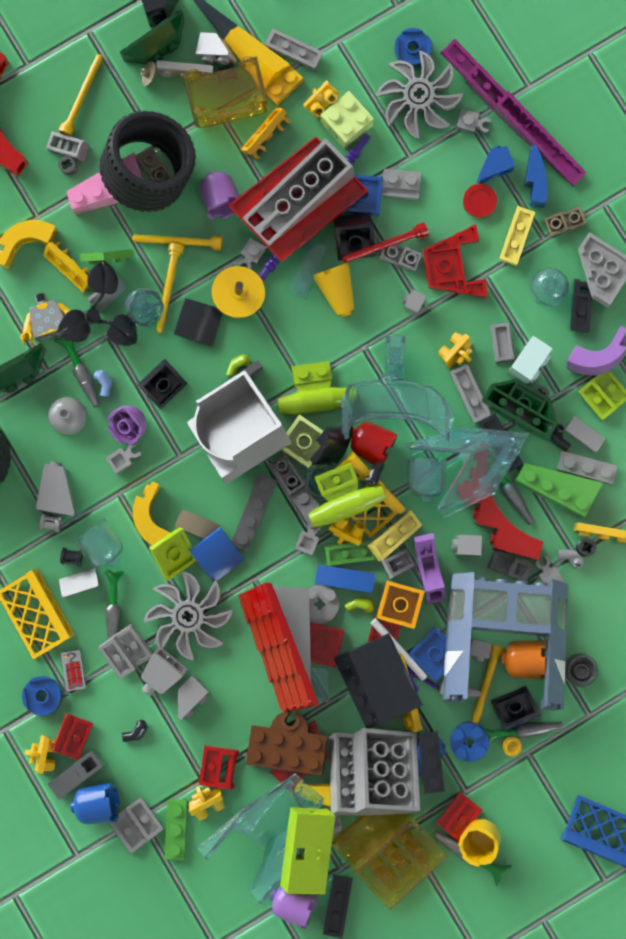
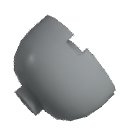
[48,397,87,435]

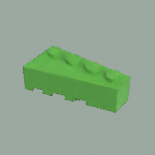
[514,463,603,518]

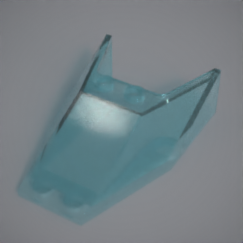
[197,774,324,904]

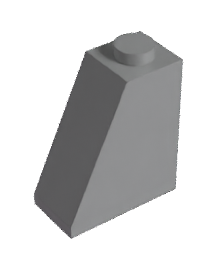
[36,461,77,517]

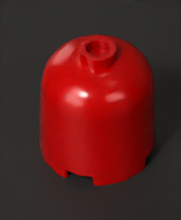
[350,422,398,465]

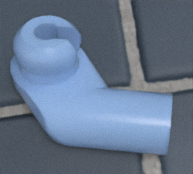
[94,370,113,398]

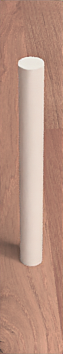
[371,618,427,681]

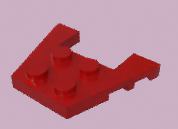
[423,224,488,298]

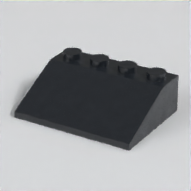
[334,633,423,729]

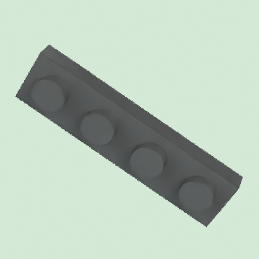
[231,474,277,552]

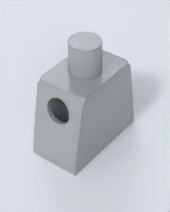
[141,646,188,695]

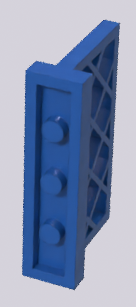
[560,795,626,868]

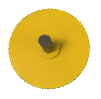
[212,266,265,318]

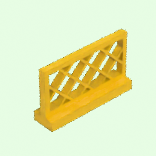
[337,451,406,538]
[0,569,76,659]

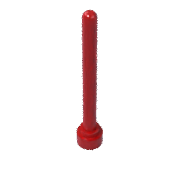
[342,222,429,263]

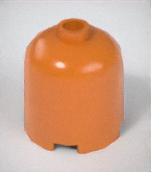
[501,640,545,680]

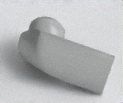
[557,549,584,569]

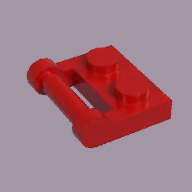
[199,745,239,790]

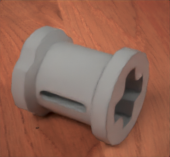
[39,513,63,533]

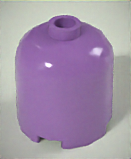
[199,171,240,220]
[270,886,319,930]

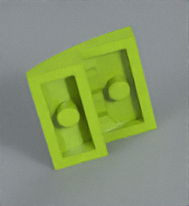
[577,371,626,421]

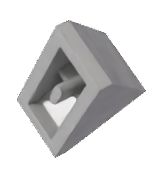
[381,549,416,579]

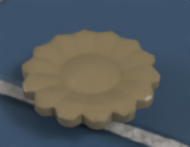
[141,61,157,87]

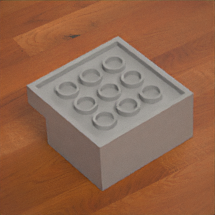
[187,370,291,484]

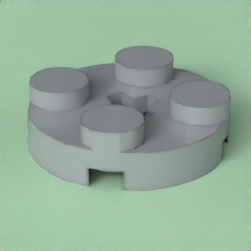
[309,585,339,624]

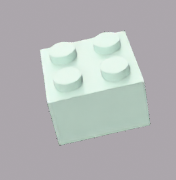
[507,336,553,384]

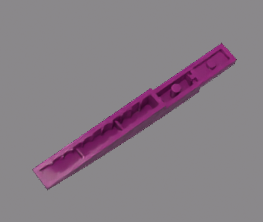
[440,39,587,186]

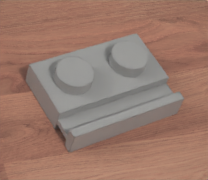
[381,169,421,200]

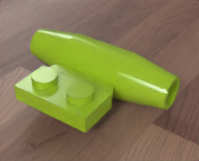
[278,361,355,414]
[308,462,387,528]

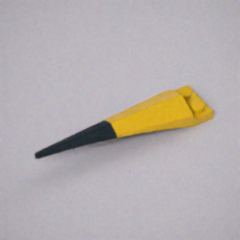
[193,0,304,106]

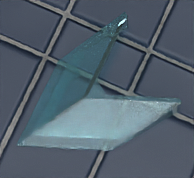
[406,426,530,518]

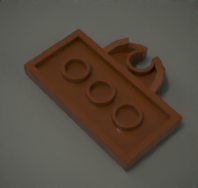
[246,711,329,776]

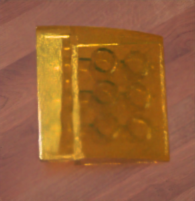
[332,813,448,910]

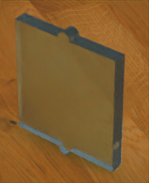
[311,667,331,703]

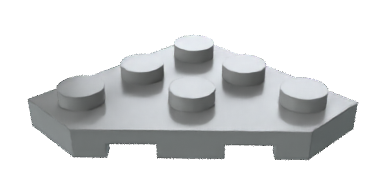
[578,232,626,308]

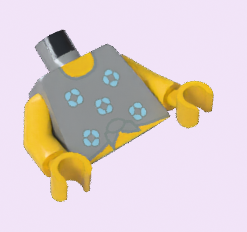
[20,293,71,345]

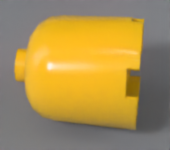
[458,819,501,867]

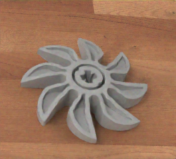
[376,51,463,139]
[144,572,233,661]

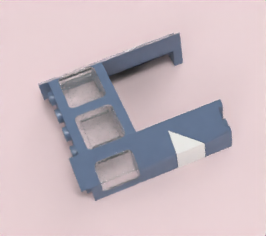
[443,572,568,711]

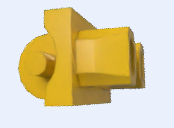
[303,81,340,118]
[438,332,472,369]
[328,518,366,546]
[25,735,57,774]
[188,786,225,821]

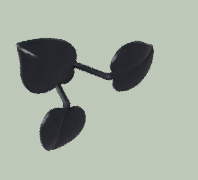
[56,261,137,346]

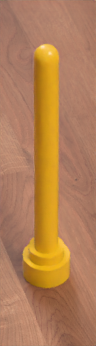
[58,54,103,137]
[132,234,223,251]
[156,243,184,333]
[471,644,505,724]

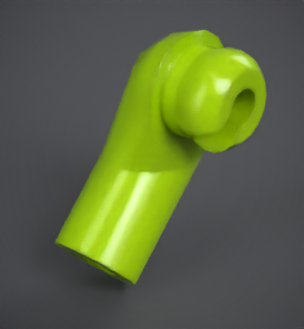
[226,354,251,378]
[345,597,374,613]

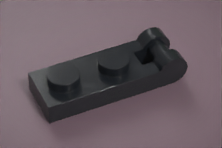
[569,279,592,333]

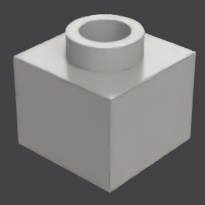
[402,290,426,316]
[470,639,492,661]

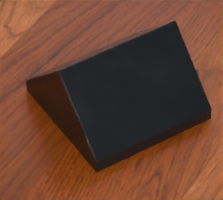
[137,359,188,409]
[490,686,541,731]

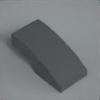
[488,550,533,582]

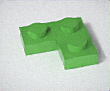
[80,249,134,265]

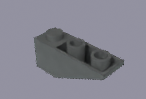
[48,749,106,800]

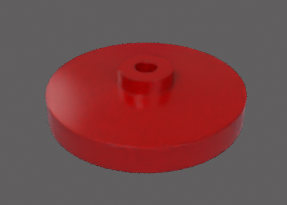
[463,184,497,218]

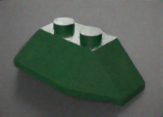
[120,9,184,65]
[0,343,46,393]
[481,378,558,440]

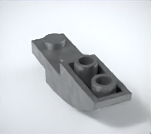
[269,454,319,529]

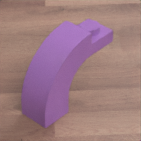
[567,326,626,375]
[414,533,446,604]

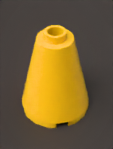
[313,263,355,318]

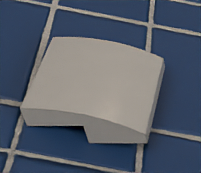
[98,623,153,678]
[109,797,163,854]

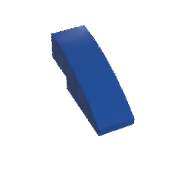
[524,144,547,208]
[315,565,375,593]

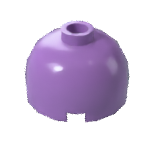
[108,405,147,445]

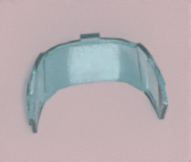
[341,374,454,441]

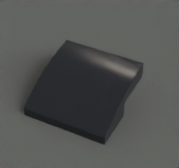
[174,298,223,346]
[310,425,353,465]

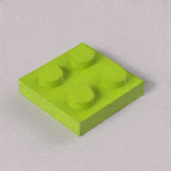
[149,527,197,581]

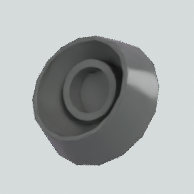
[565,653,598,687]

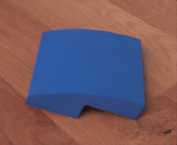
[189,527,245,582]

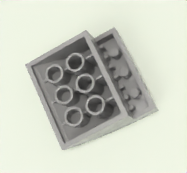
[329,728,420,815]

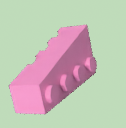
[66,153,143,215]

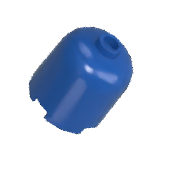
[71,782,120,824]

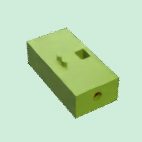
[280,807,335,895]

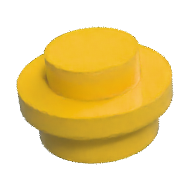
[502,737,522,756]

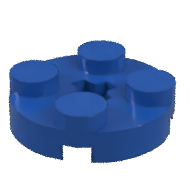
[394,28,432,67]
[22,676,62,716]
[450,721,490,762]

